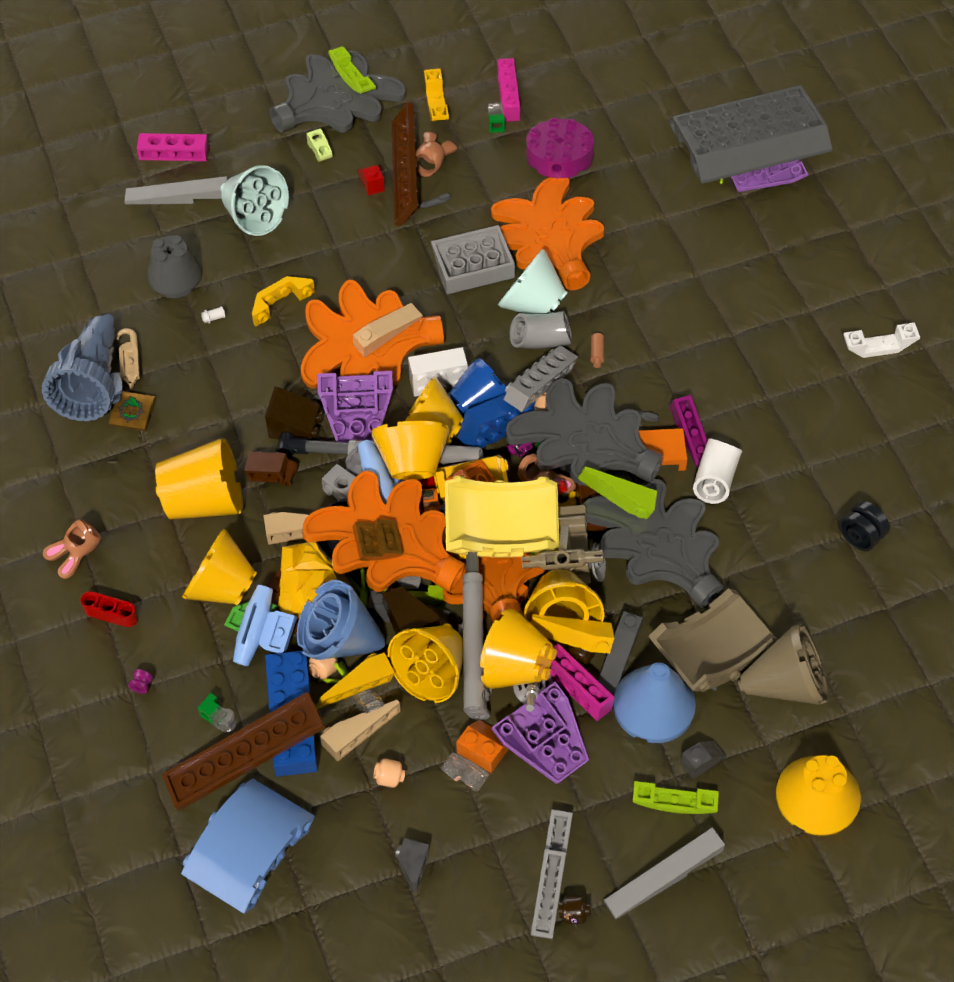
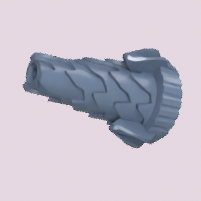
[42,314,122,421]

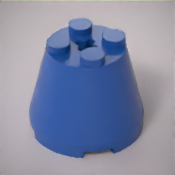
[448,358,506,418]

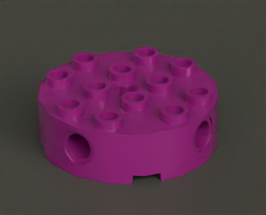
[526,118,594,178]

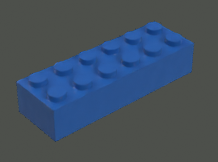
[265,651,318,777]

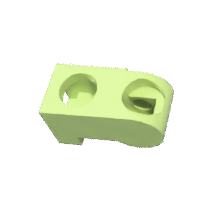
[307,128,333,162]

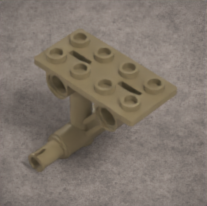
[522,505,604,584]

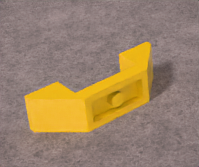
[424,69,449,121]
[252,276,315,326]

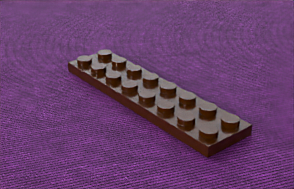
[391,102,418,226]
[162,692,326,811]

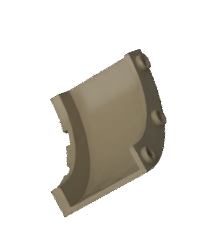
[648,588,778,692]

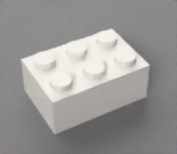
[408,347,468,397]

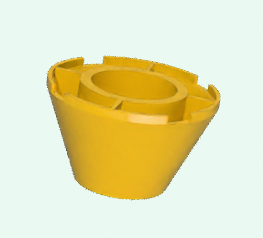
[372,421,450,480]
[523,569,604,648]

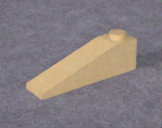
[353,303,423,357]
[263,512,308,545]
[320,700,401,762]

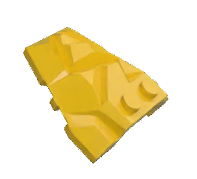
[278,542,357,619]

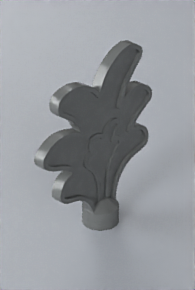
[270,50,405,133]
[505,378,664,486]
[583,479,724,608]

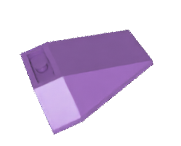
[731,160,808,192]
[491,682,589,784]

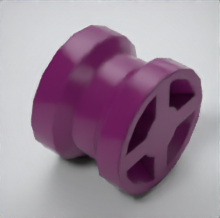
[128,669,153,694]

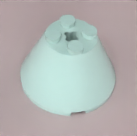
[221,165,289,236]
[497,249,568,314]

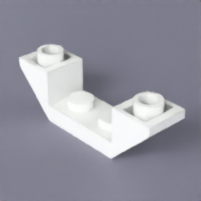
[843,323,920,358]

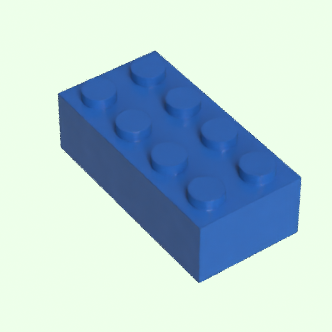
[457,393,536,448]

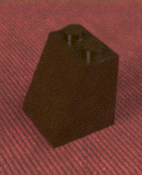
[265,386,323,440]

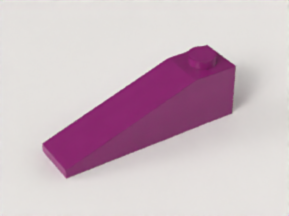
[669,395,707,471]

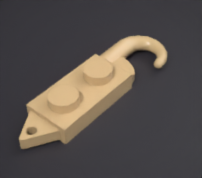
[115,328,140,389]

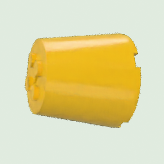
[155,438,243,519]

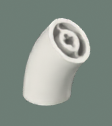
[693,439,742,504]

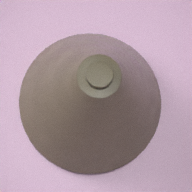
[738,623,829,705]

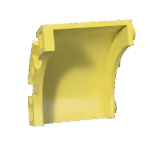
[445,476,559,558]

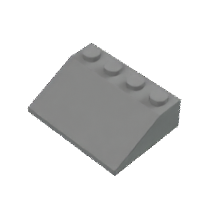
[431,225,515,294]

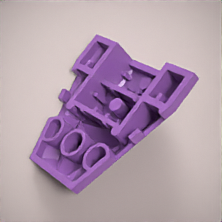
[317,371,393,443]

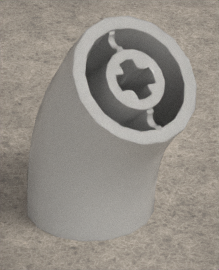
[510,311,573,349]

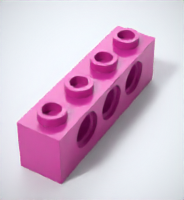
[497,58,520,122]
[137,133,209,161]
[549,644,615,721]

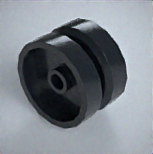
[839,501,890,551]

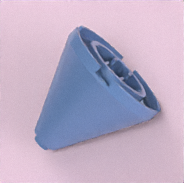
[297,580,385,660]
[613,663,696,743]

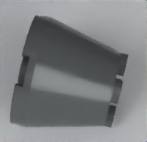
[147,235,201,298]

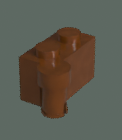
[244,451,298,487]

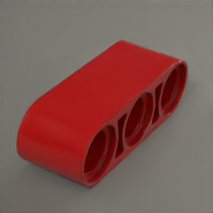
[80,591,138,627]

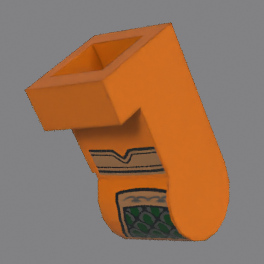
[419,488,440,513]

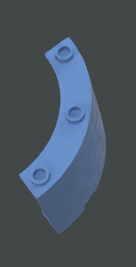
[181,779,315,914]

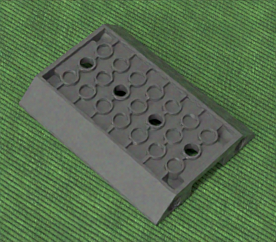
[668,85,832,184]

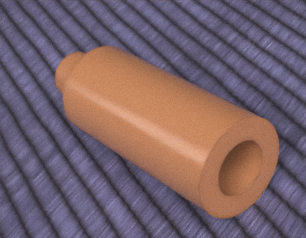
[591,333,604,368]

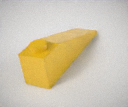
[530,614,614,654]
[317,652,395,709]

